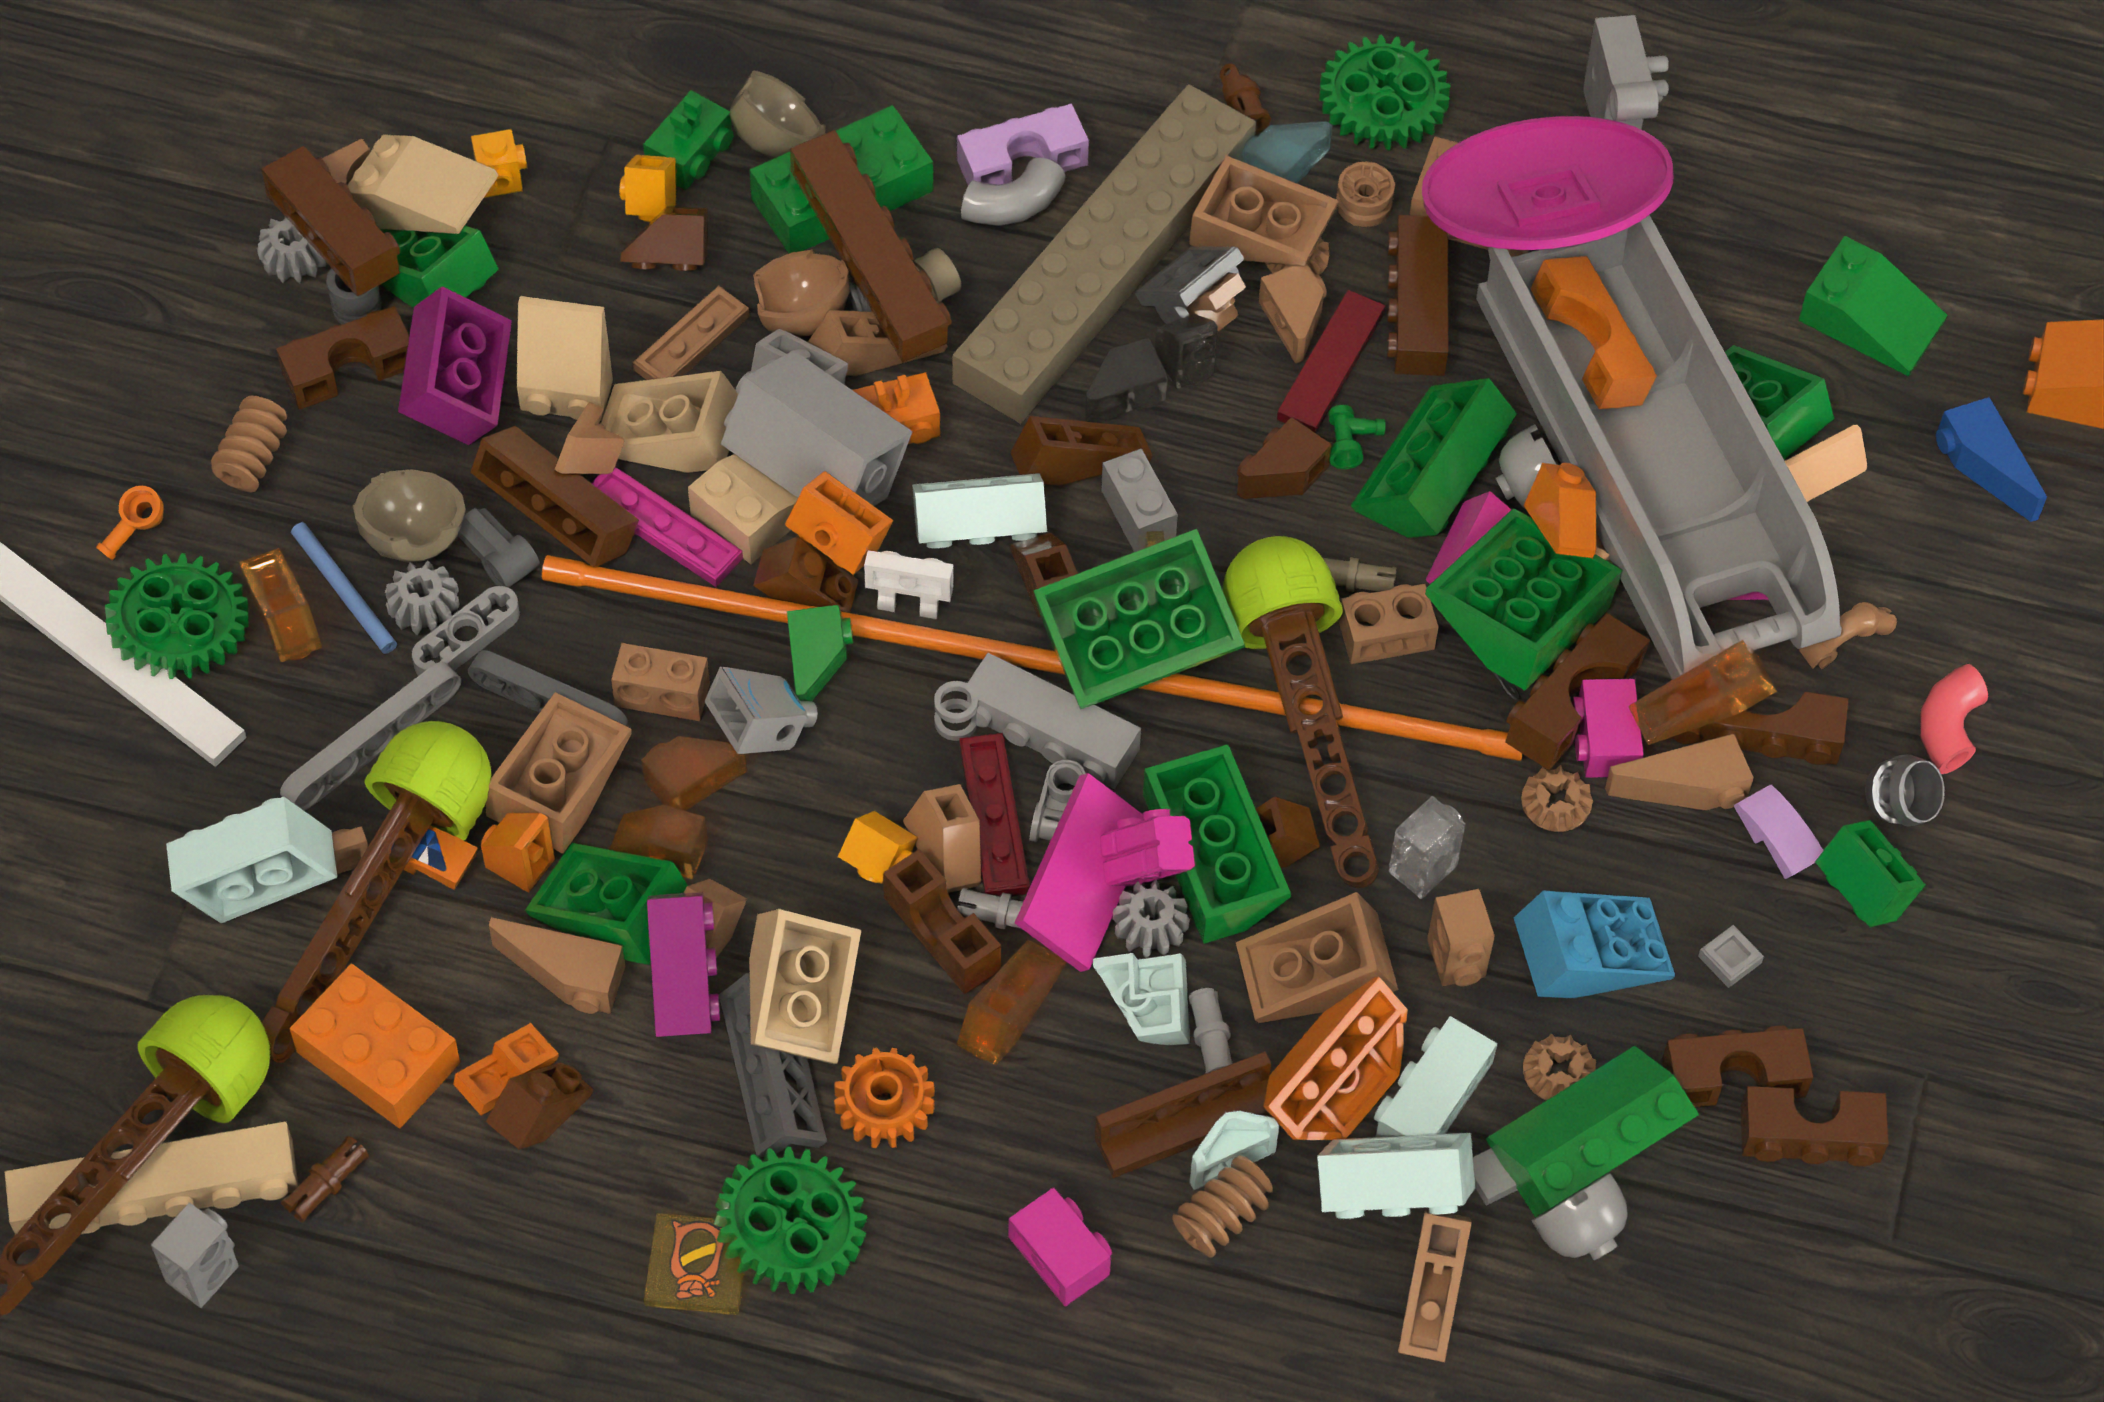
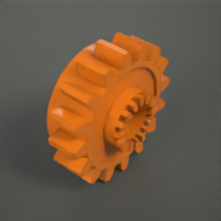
[834,1048,934,1148]

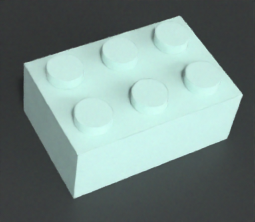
[167,796,337,923]
[1317,1133,1475,1219]

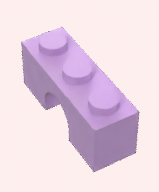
[957,104,1089,185]

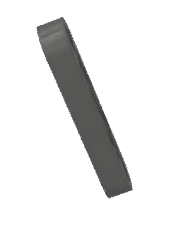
[468,650,628,726]

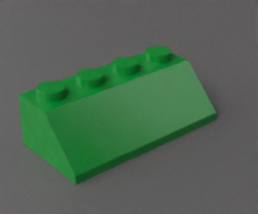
[1351,378,1517,538]
[1143,744,1291,944]
[1486,1046,1699,1218]

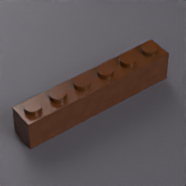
[790,130,951,363]

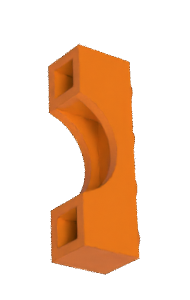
[1530,256,1657,410]

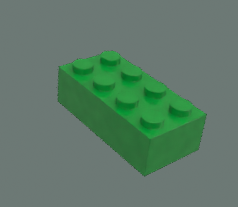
[750,105,933,254]

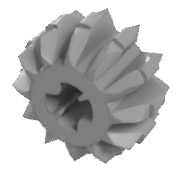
[257,217,326,284]
[385,560,460,636]
[1113,879,1189,958]

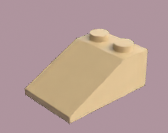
[347,135,499,234]
[517,296,613,421]
[601,371,738,473]
[688,454,798,564]
[749,909,861,1064]

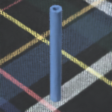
[291,522,397,654]

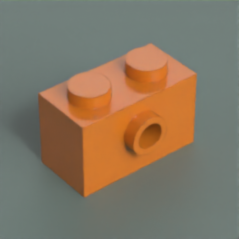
[785,471,894,575]

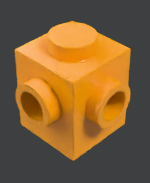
[471,129,527,198]
[619,155,676,221]
[838,811,918,884]

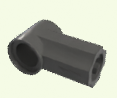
[458,508,540,588]

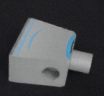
[704,667,818,754]

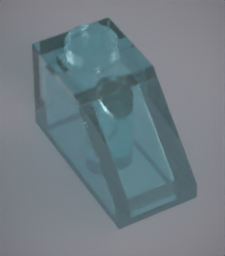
[1242,121,1332,183]

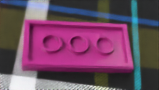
[1014,773,1144,972]

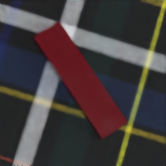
[1277,290,1386,433]
[959,733,1030,897]

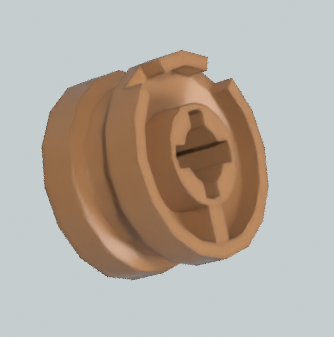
[1336,162,1395,227]

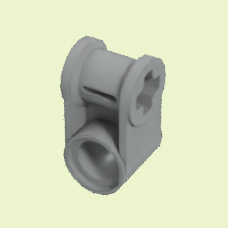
[1030,760,1085,842]

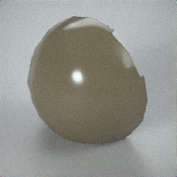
[730,71,826,158]
[353,469,466,563]

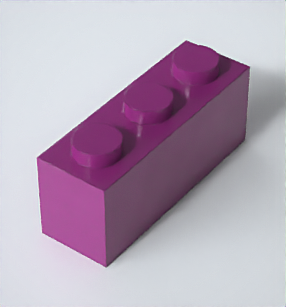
[647,892,720,1037]

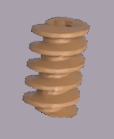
[211,396,287,492]
[1172,1155,1273,1258]

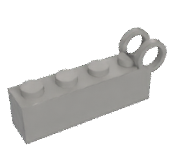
[934,653,1141,789]

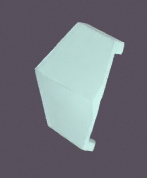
[1190,1111,1279,1190]

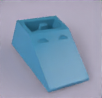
[1514,891,1675,998]

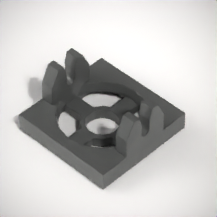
[1135,246,1244,330]

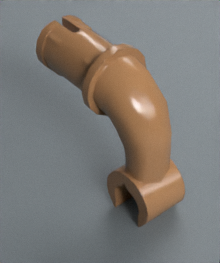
[1799,602,1897,669]

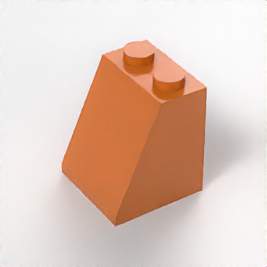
[2022,319,2104,429]

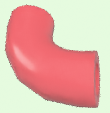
[1921,664,1988,774]

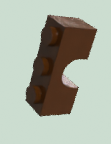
[276,306,410,410]
[883,849,1001,994]
[1662,1026,1813,1107]
[1740,1086,1889,1167]

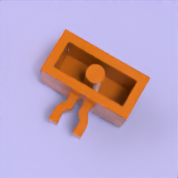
[853,372,940,444]

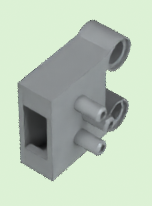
[1583,15,1669,129]

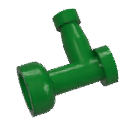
[1328,405,1386,469]

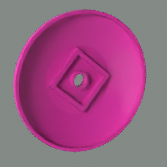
[1422,116,1674,250]

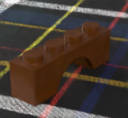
[1505,613,1650,770]
[1663,677,1849,765]

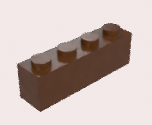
[261,146,400,297]
[1387,215,1448,376]
[470,426,639,567]

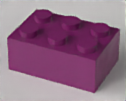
[398,286,512,445]

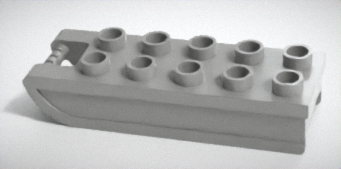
[1476,215,1842,686]

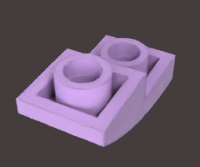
[1734,784,1823,879]

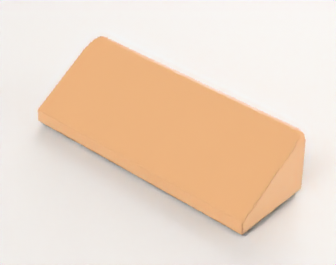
[1785,425,1867,502]

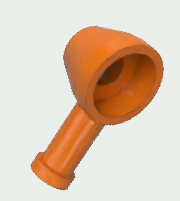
[96,485,164,561]

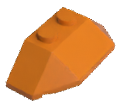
[1264,977,1408,1140]

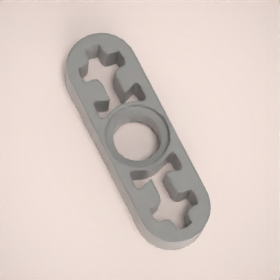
[412,586,520,676]

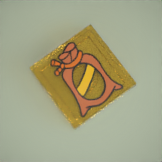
[644,1213,744,1315]

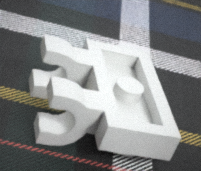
[864,550,953,619]

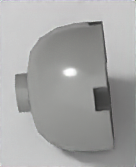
[1496,424,1556,508]
[1532,1173,1628,1260]

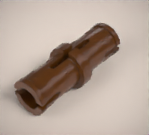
[281,1136,369,1223]

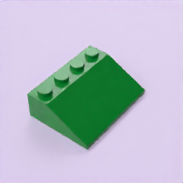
[1425,508,1623,690]
[1033,529,1245,710]

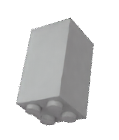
[721,350,913,506]

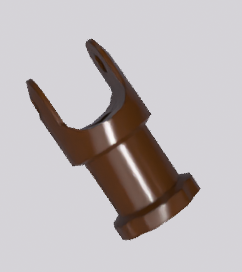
[1220,63,1271,135]

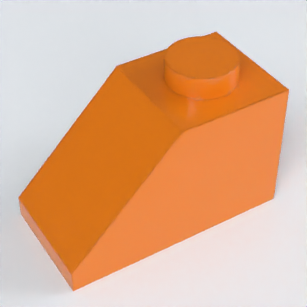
[1523,463,1596,558]
[481,813,555,893]

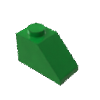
[787,605,854,701]

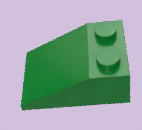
[380,226,499,309]
[1798,236,1947,377]
[1725,345,1834,460]
[525,843,688,965]

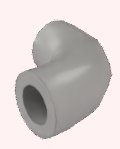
[961,157,1066,226]

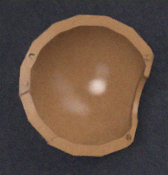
[754,250,850,337]

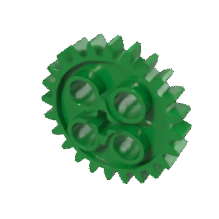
[1319,35,1450,150]
[105,553,249,679]
[714,1147,867,1294]

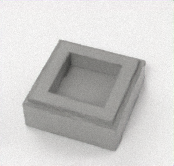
[1698,925,1764,988]

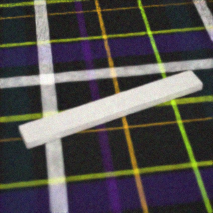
[0,542,246,767]

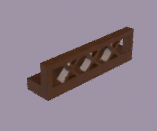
[1095,1051,1272,1178]

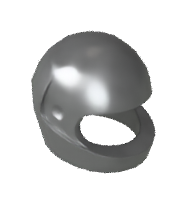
[1865,754,1945,826]

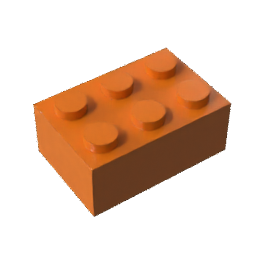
[289,963,461,1129]

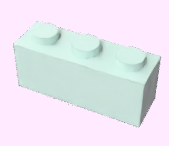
[912,473,1047,548]
[1374,1016,1497,1138]

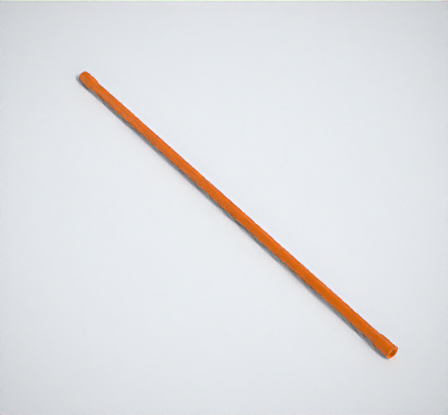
[542,555,1522,761]

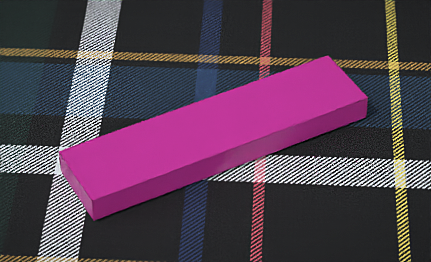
[591,467,743,587]

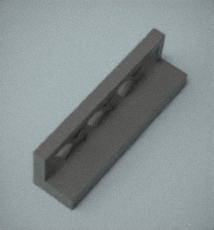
[719,973,827,1157]

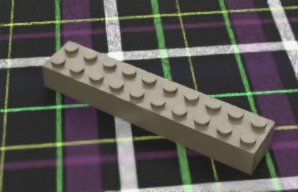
[952,84,1256,424]

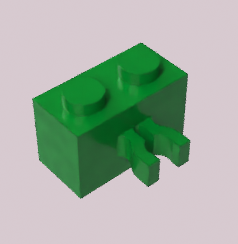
[643,90,734,191]
[1815,820,1926,927]

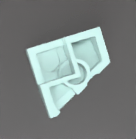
[1093,953,1190,1045]

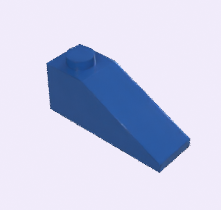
[1936,397,2047,522]

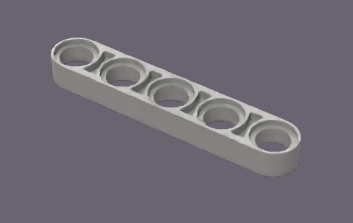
[280,662,461,811]

